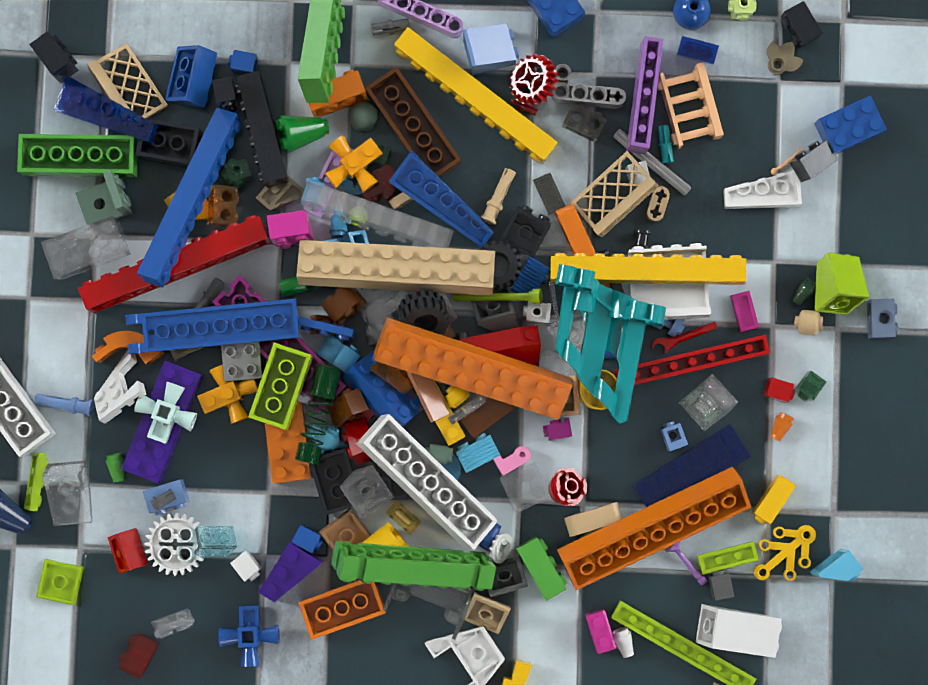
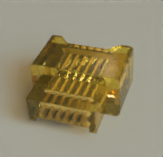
[386,500,421,534]

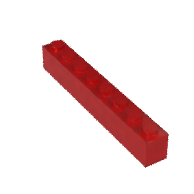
[613,335,770,386]

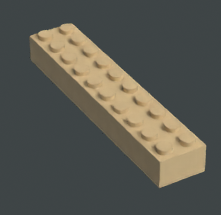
[296,240,495,296]

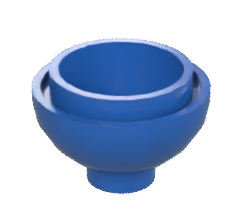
[673,0,711,30]

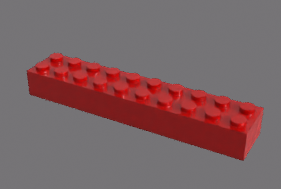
[78,215,272,313]

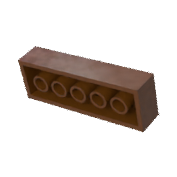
[365,66,461,178]

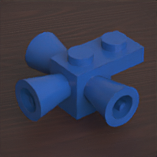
[219,605,280,667]

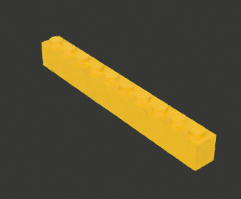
[394,27,558,163]
[551,253,746,285]

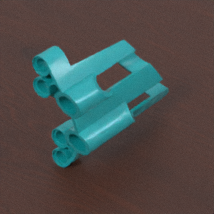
[555,264,666,424]

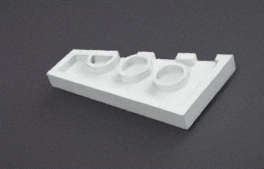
[723,170,802,209]

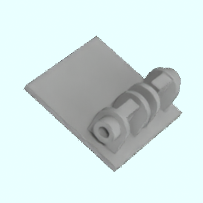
[221,342,262,381]

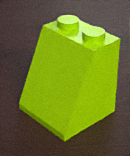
[815,252,870,315]

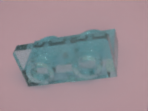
[194,526,237,557]

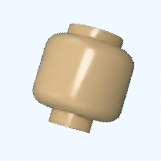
[794,310,823,336]

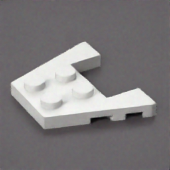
[94,350,146,423]
[424,626,505,685]

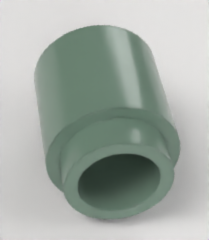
[426,444,453,465]

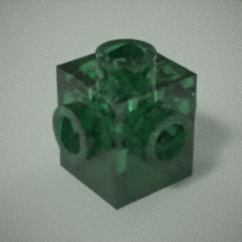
[220,158,252,188]

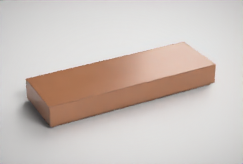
[406,371,449,422]

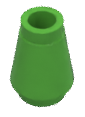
[105,453,125,482]

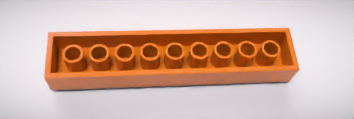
[374,318,573,420]
[557,467,751,590]

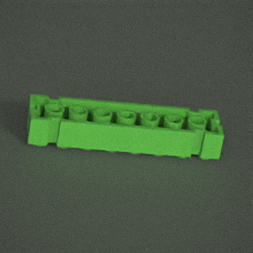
[331,541,496,591]

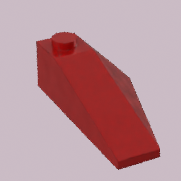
[458,325,541,367]

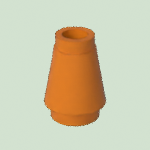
[770,412,794,442]

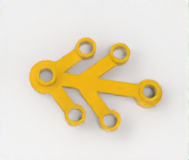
[753,525,816,581]

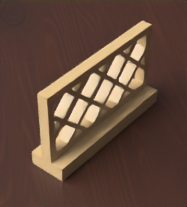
[87,43,168,131]
[571,151,659,237]

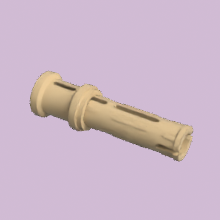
[480,168,516,226]

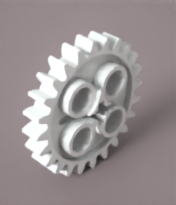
[144,512,209,576]

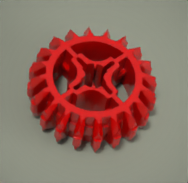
[509,54,559,106]

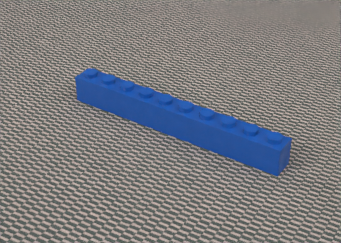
[137,108,242,288]

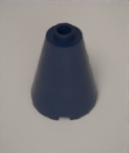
[0,489,33,535]

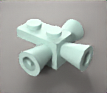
[134,382,197,444]

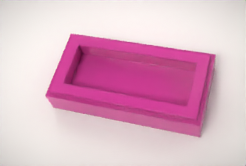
[730,291,759,332]

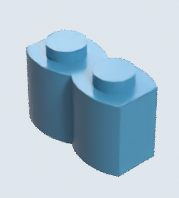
[316,334,362,373]

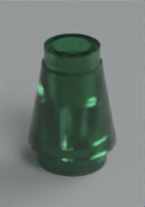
[792,278,816,307]

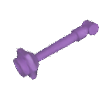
[665,541,708,586]

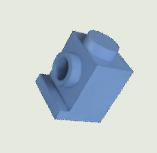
[660,421,688,451]

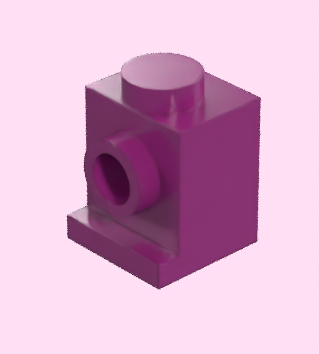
[542,417,572,441]

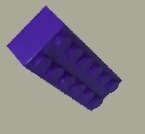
[121,360,204,483]

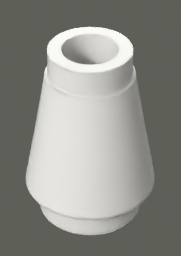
[613,627,634,658]

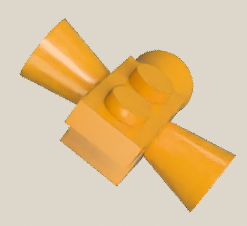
[325,135,382,193]
[197,365,258,424]

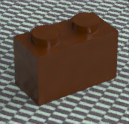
[327,388,368,428]

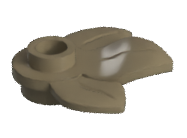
[767,41,803,75]

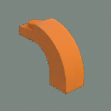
[92,331,164,365]

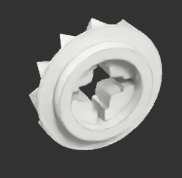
[489,532,512,564]

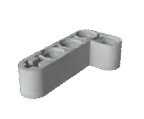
[551,64,626,109]

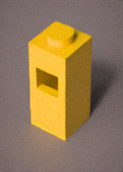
[751,475,796,525]

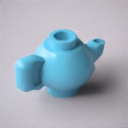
[306,425,349,454]

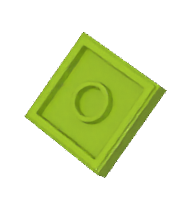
[36,559,84,605]

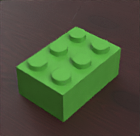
[516,536,568,601]

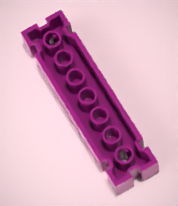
[212,275,347,413]

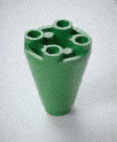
[274,115,329,153]

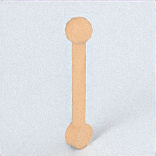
[771,149,803,175]

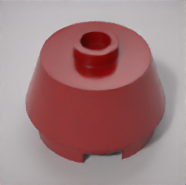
[548,468,587,506]

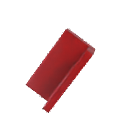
[107,528,148,574]

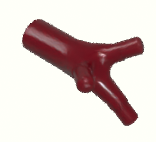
[511,99,538,116]

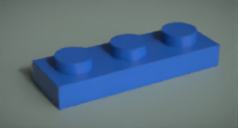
[298,317,356,341]

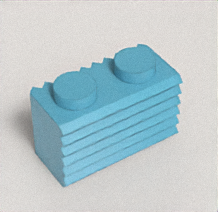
[456,433,501,473]

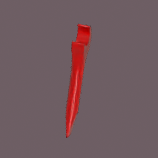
[651,321,718,354]

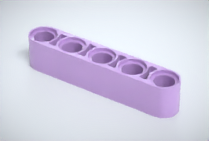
[378,0,463,38]

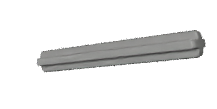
[613,129,691,195]

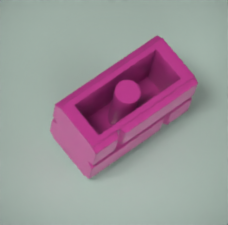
[585,609,616,654]

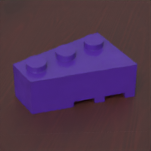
[258,541,324,603]

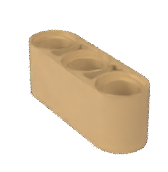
[564,502,623,537]

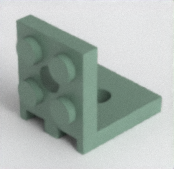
[75,170,132,229]

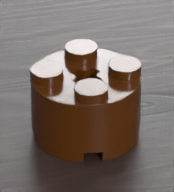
[321,287,367,326]

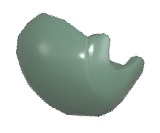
[349,101,379,132]

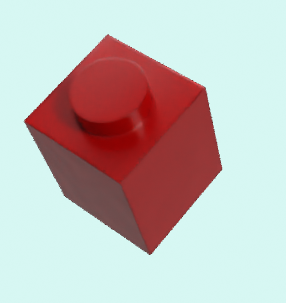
[763,377,795,403]

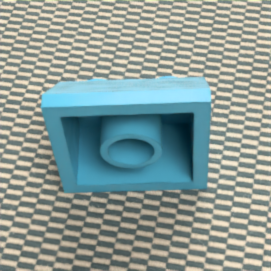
[810,549,863,581]

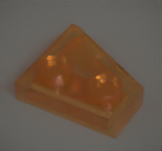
[370,362,414,394]

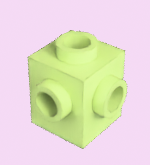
[728,0,756,21]

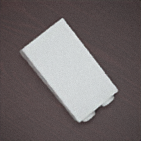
[696,604,782,658]

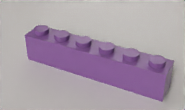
[626,36,663,154]

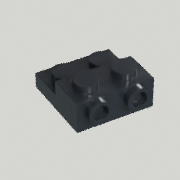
[500,205,552,258]

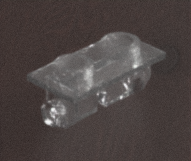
[151,608,195,639]

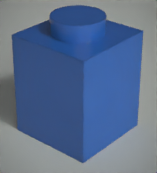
[228,50,258,75]
[291,525,323,553]

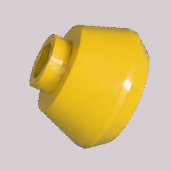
[445,385,470,408]

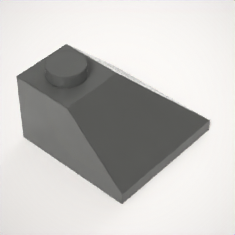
[471,289,518,332]

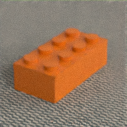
[265,401,313,484]
[298,580,386,640]

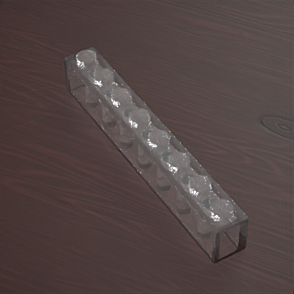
[300,180,454,248]

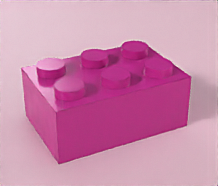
[267,210,314,249]

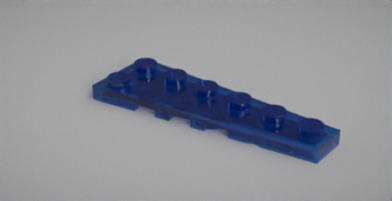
[54,75,158,143]

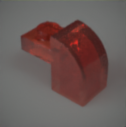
[362,163,397,204]

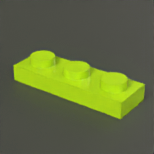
[24,451,48,511]
[697,541,759,574]

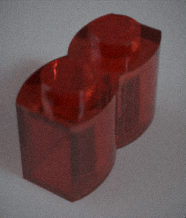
[118,632,160,679]

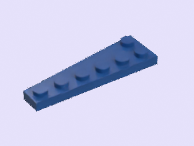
[389,151,494,247]

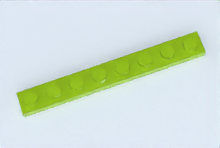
[611,601,756,685]

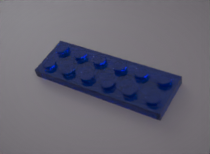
[633,424,751,507]

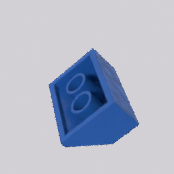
[165,45,217,108]

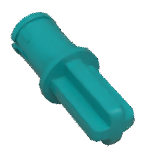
[658,125,674,164]

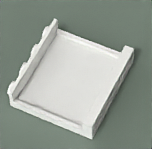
[628,243,711,320]

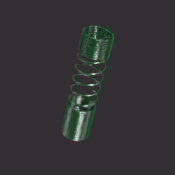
[295,364,341,465]

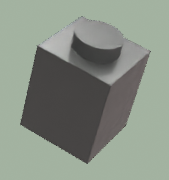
[708,570,735,601]

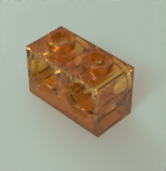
[207,185,239,227]

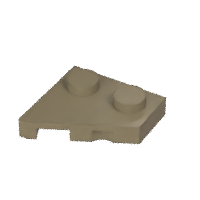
[256,175,304,211]

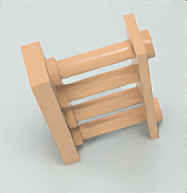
[657,62,724,150]

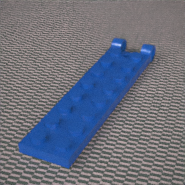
[125,299,300,354]

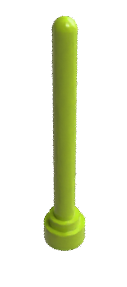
[452,289,543,304]

